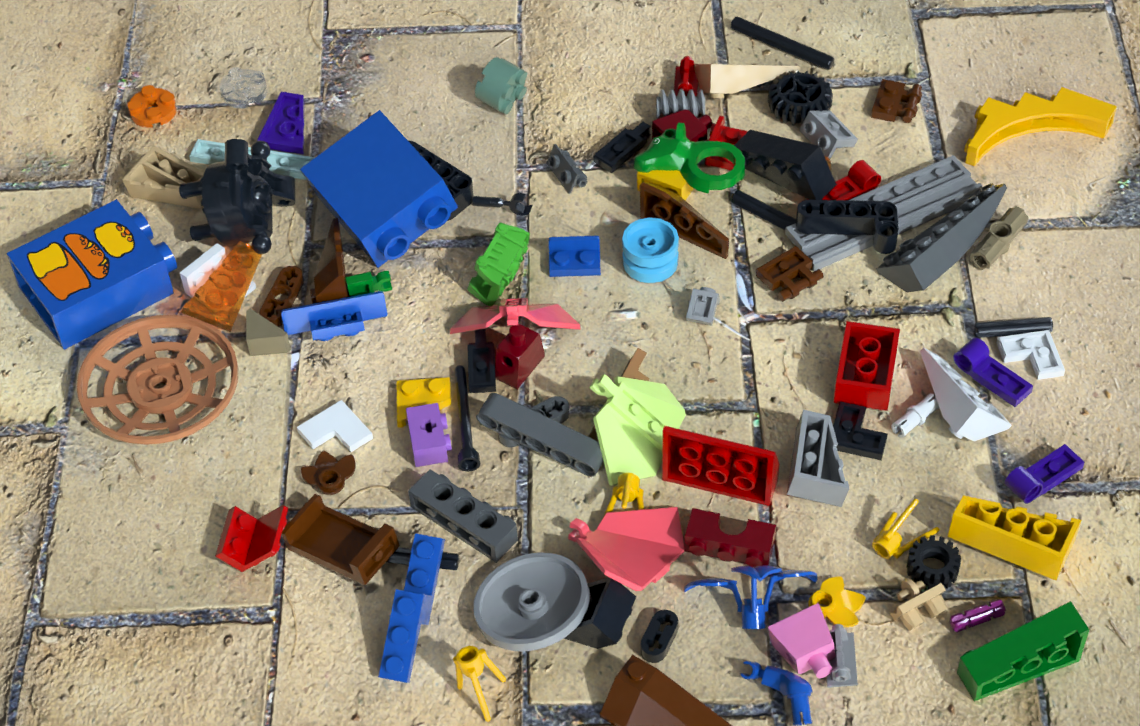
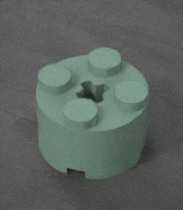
[475,57,528,114]

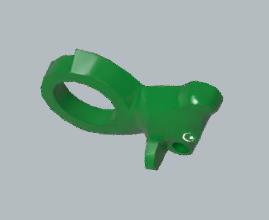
[633,122,745,194]

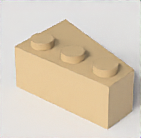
[122,145,204,209]

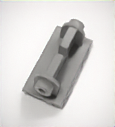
[827,624,858,688]

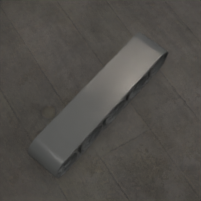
[476,393,603,477]

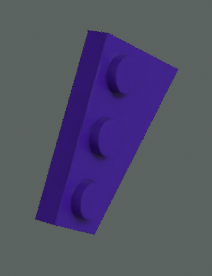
[257,91,305,155]

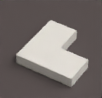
[996,330,1065,380]
[297,400,373,452]

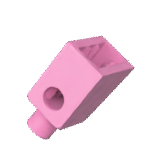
[768,603,836,678]

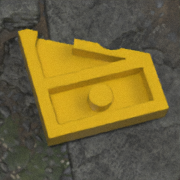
[397,377,451,428]

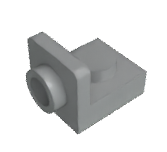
[686,287,720,326]

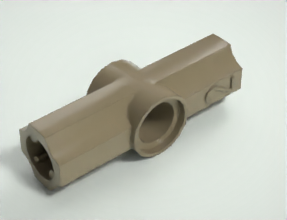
[970,206,1029,270]

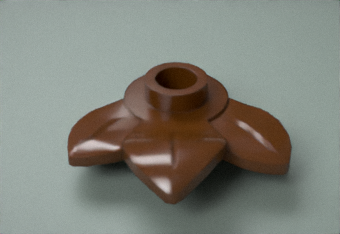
[301,451,356,495]

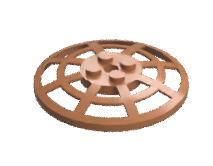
[77,315,239,445]

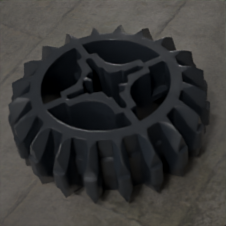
[768,70,833,125]

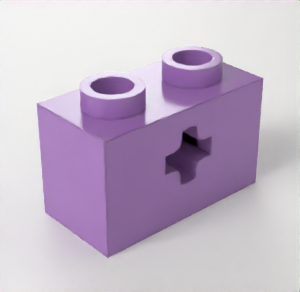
[406,403,452,467]

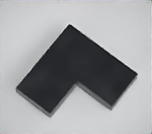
[833,401,888,461]

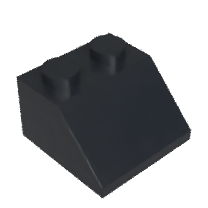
[563,577,636,649]

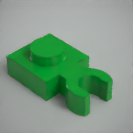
[345,271,392,297]

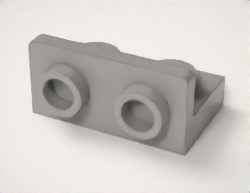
[800,110,858,158]

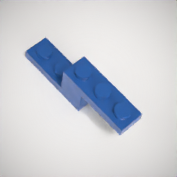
[379,533,445,683]

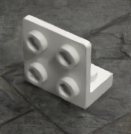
[180,243,256,317]

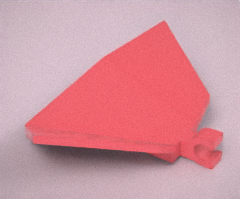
[450,298,581,334]
[568,507,685,591]

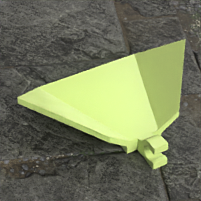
[589,374,686,486]

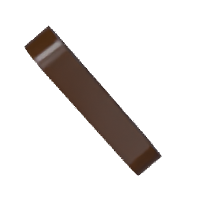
[259,266,304,327]

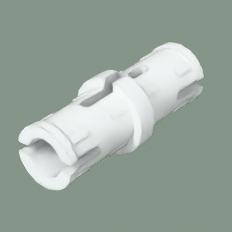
[891,393,940,438]

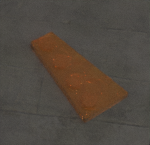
[181,241,262,332]

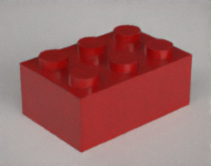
[834,321,900,411]

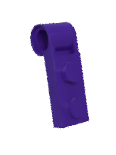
[953,338,1033,407]
[1004,444,1085,504]

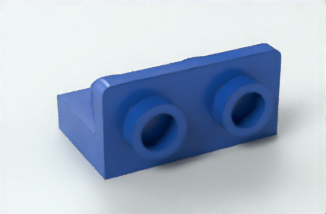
[549,236,601,277]

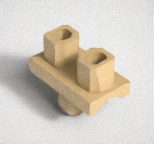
[890,578,948,631]

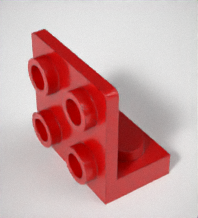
[215,505,288,572]

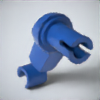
[740,661,813,726]

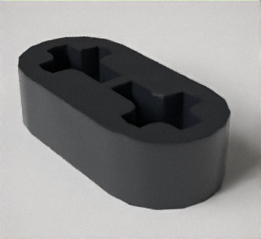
[640,610,678,663]

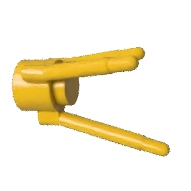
[602,473,644,519]
[872,498,940,559]
[453,646,506,722]

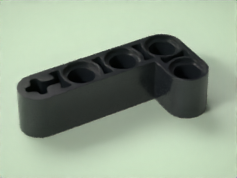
[408,140,474,221]
[796,200,899,254]

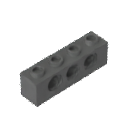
[408,469,518,563]

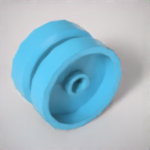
[622,217,679,283]

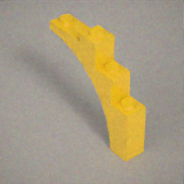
[964,87,1117,166]

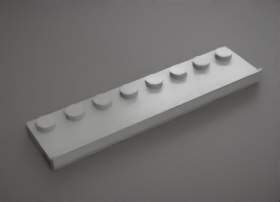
[785,155,983,271]

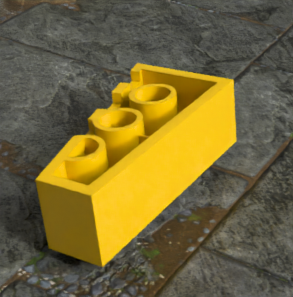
[947,495,1082,581]

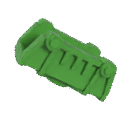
[467,223,530,306]

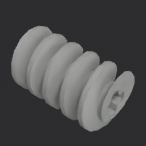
[656,89,705,119]

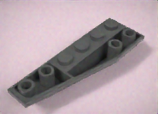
[876,183,1007,292]

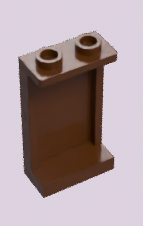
[281,494,400,585]

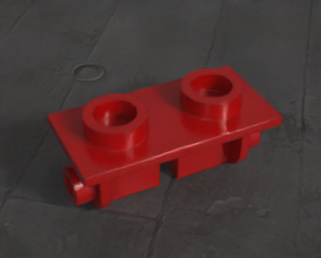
[674,56,698,96]

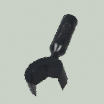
[473,193,533,216]

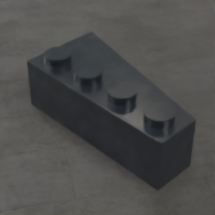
[734,130,836,200]

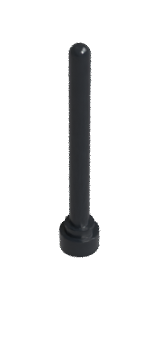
[455,365,480,472]

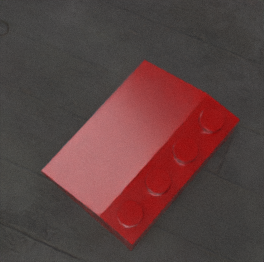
[662,426,780,506]

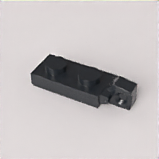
[593,122,651,173]
[467,328,496,393]

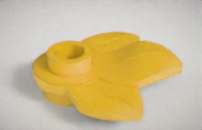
[808,576,866,627]

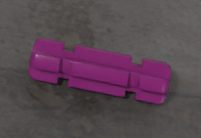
[949,599,1006,632]

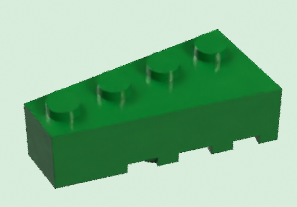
[957,601,1090,701]

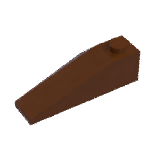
[640,182,729,259]
[310,218,348,304]
[600,655,732,726]

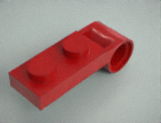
[807,160,881,200]

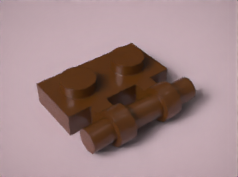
[871,79,922,123]
[756,246,824,302]

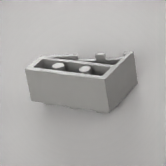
[787,410,849,507]

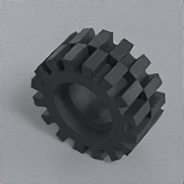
[906,535,961,590]

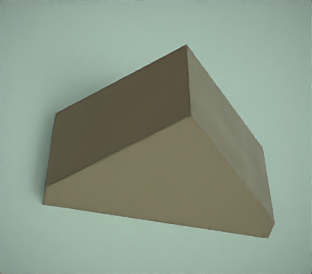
[246,308,291,356]

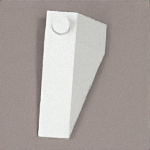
[920,347,1011,441]

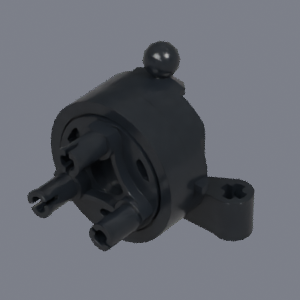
[179,139,295,254]

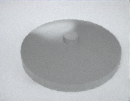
[474,552,590,651]

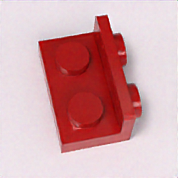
[705,116,748,170]

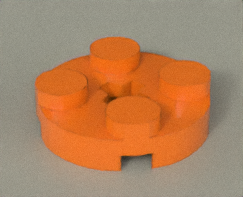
[127,85,177,128]

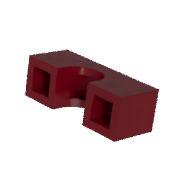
[684,508,776,567]

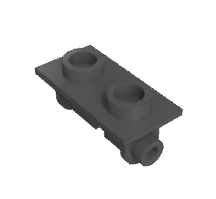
[546,144,587,194]

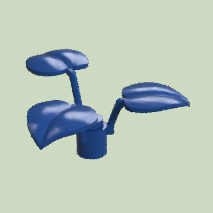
[684,565,817,629]

